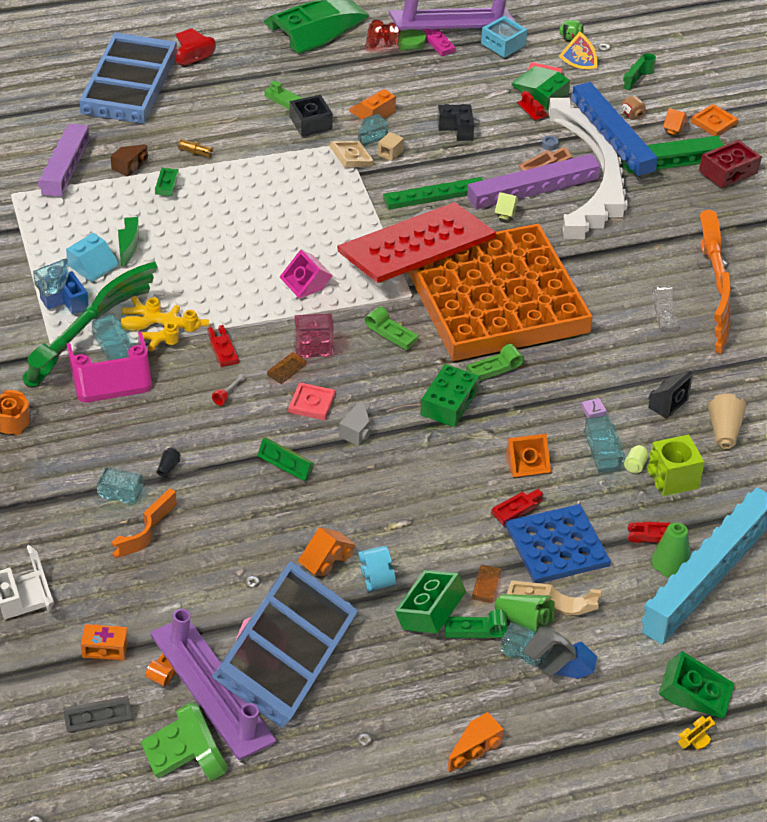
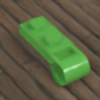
[365,306,419,350]
[466,344,524,381]

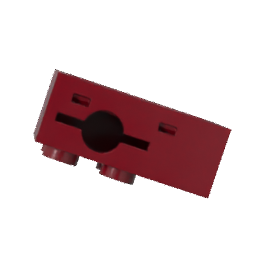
[699,139,762,188]

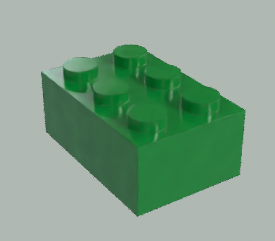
[395,570,466,634]

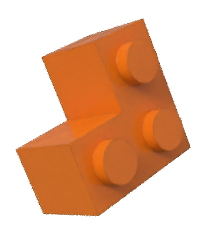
[298,527,356,577]

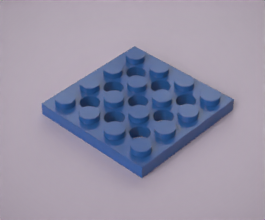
[505,504,611,583]

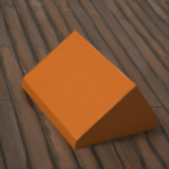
[506,433,551,477]

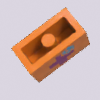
[81,624,128,661]

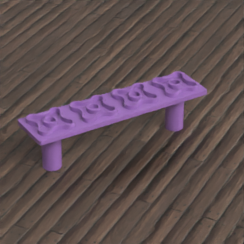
[389,0,515,30]
[150,609,276,760]

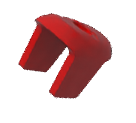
[176,28,216,65]

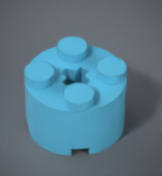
[358,546,396,592]

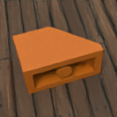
[663,108,689,135]

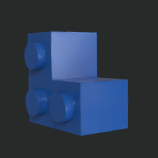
[38,271,89,315]

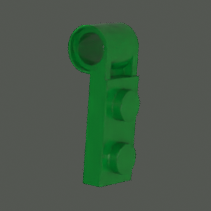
[623,53,656,91]
[444,609,508,638]

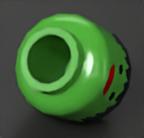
[559,20,584,41]

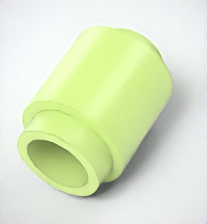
[624,445,648,473]

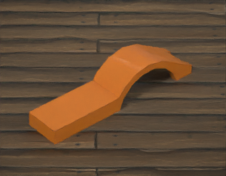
[112,488,177,558]

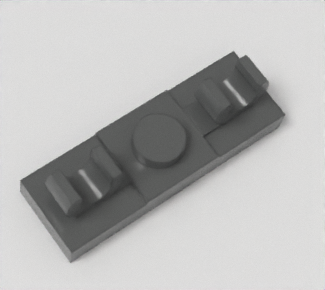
[63,696,132,732]

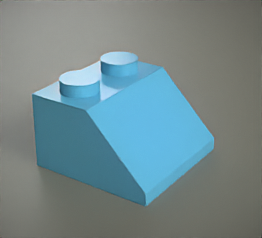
[66,233,119,282]

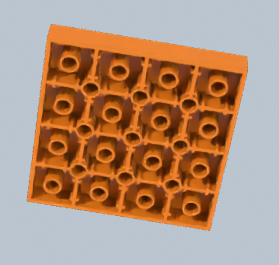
[408,223,593,361]

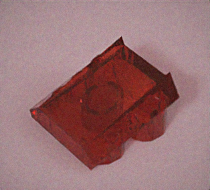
[365,19,401,50]

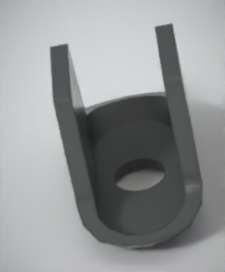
[523,626,576,677]

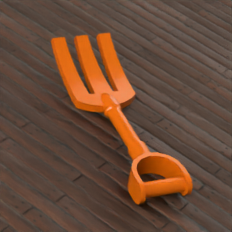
[700,210,731,354]

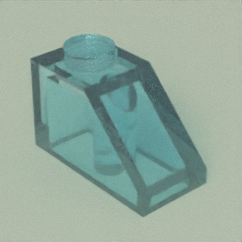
[358,114,389,146]
[33,258,69,297]

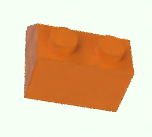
[349,89,396,126]

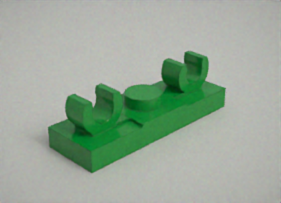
[257,438,314,481]

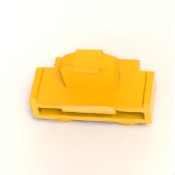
[677,716,715,750]

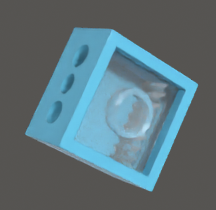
[481,16,527,57]

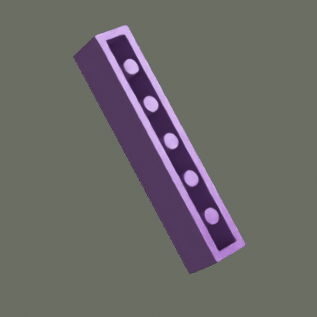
[38,124,90,197]

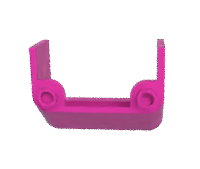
[67,332,152,403]

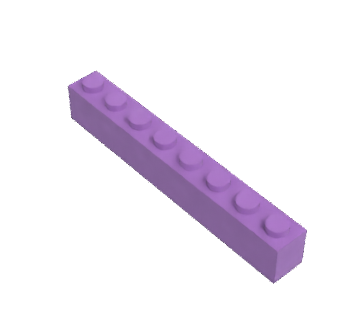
[467,154,601,210]

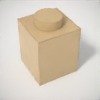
[378,132,404,161]

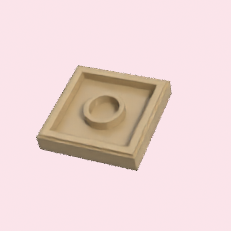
[329,141,374,167]

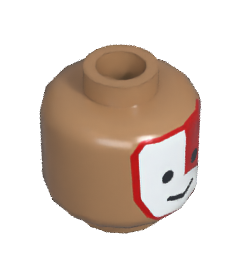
[622,96,646,120]

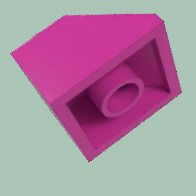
[279,249,333,299]

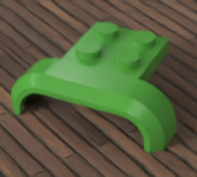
[140,702,228,781]

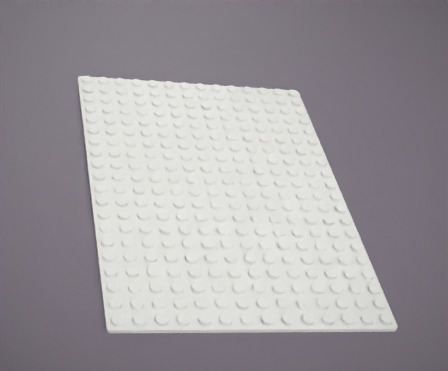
[11,146,412,358]

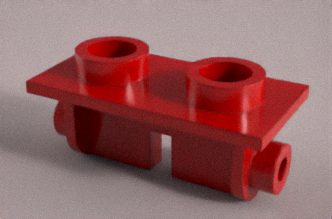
[517,91,548,121]

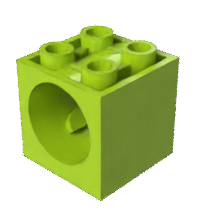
[647,434,705,497]

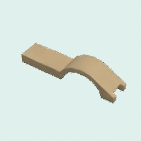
[507,580,602,615]

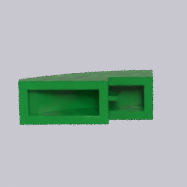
[118,217,139,267]

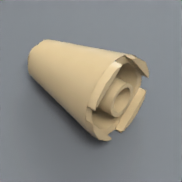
[708,394,746,449]

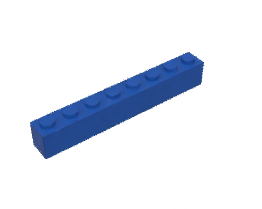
[571,82,658,176]

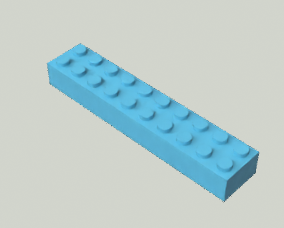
[642,487,767,645]

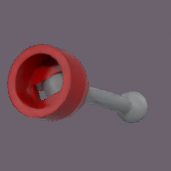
[211,374,245,406]

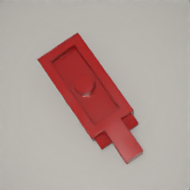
[491,489,543,526]

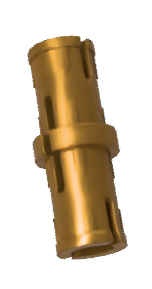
[178,139,213,158]

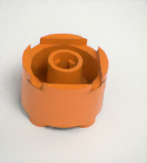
[0,390,30,435]

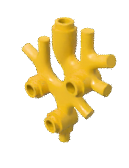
[121,296,209,351]

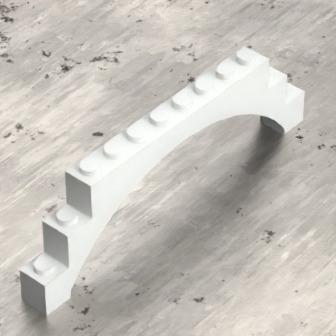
[548,98,627,239]

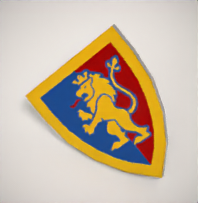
[559,31,597,69]

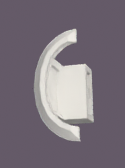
[0,545,54,620]

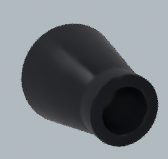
[156,448,181,478]

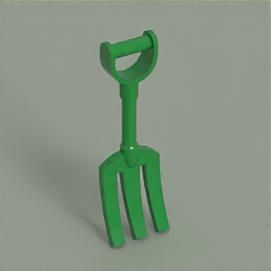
[22,262,158,388]

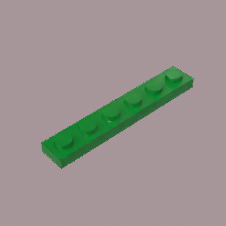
[383,177,483,210]

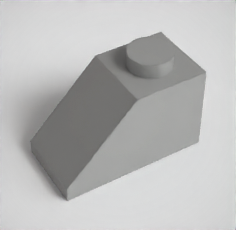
[339,401,370,446]

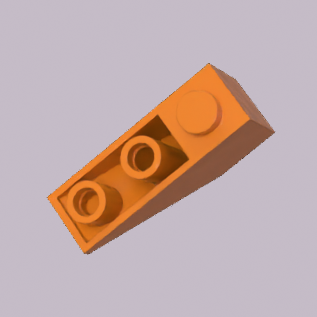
[448,712,504,773]

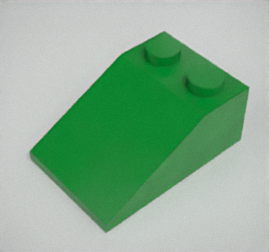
[511,66,570,111]
[658,651,735,718]

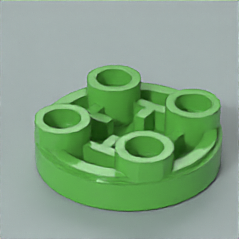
[394,29,426,51]

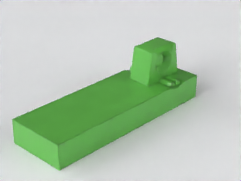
[264,80,301,109]

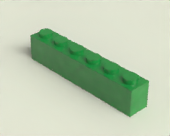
[621,135,724,174]

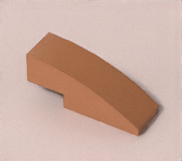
[519,147,573,171]

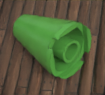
[651,523,691,577]
[495,594,555,635]

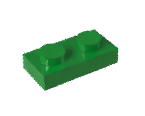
[155,167,179,196]

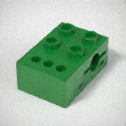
[420,364,479,428]

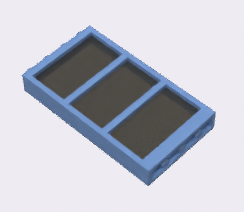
[79,32,177,124]
[212,561,358,728]

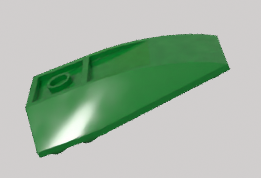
[264,0,369,55]

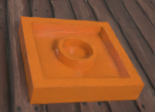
[691,104,738,136]

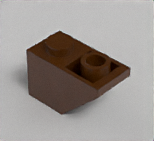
[110,144,149,176]

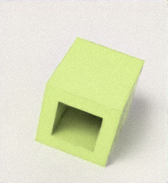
[495,192,518,220]

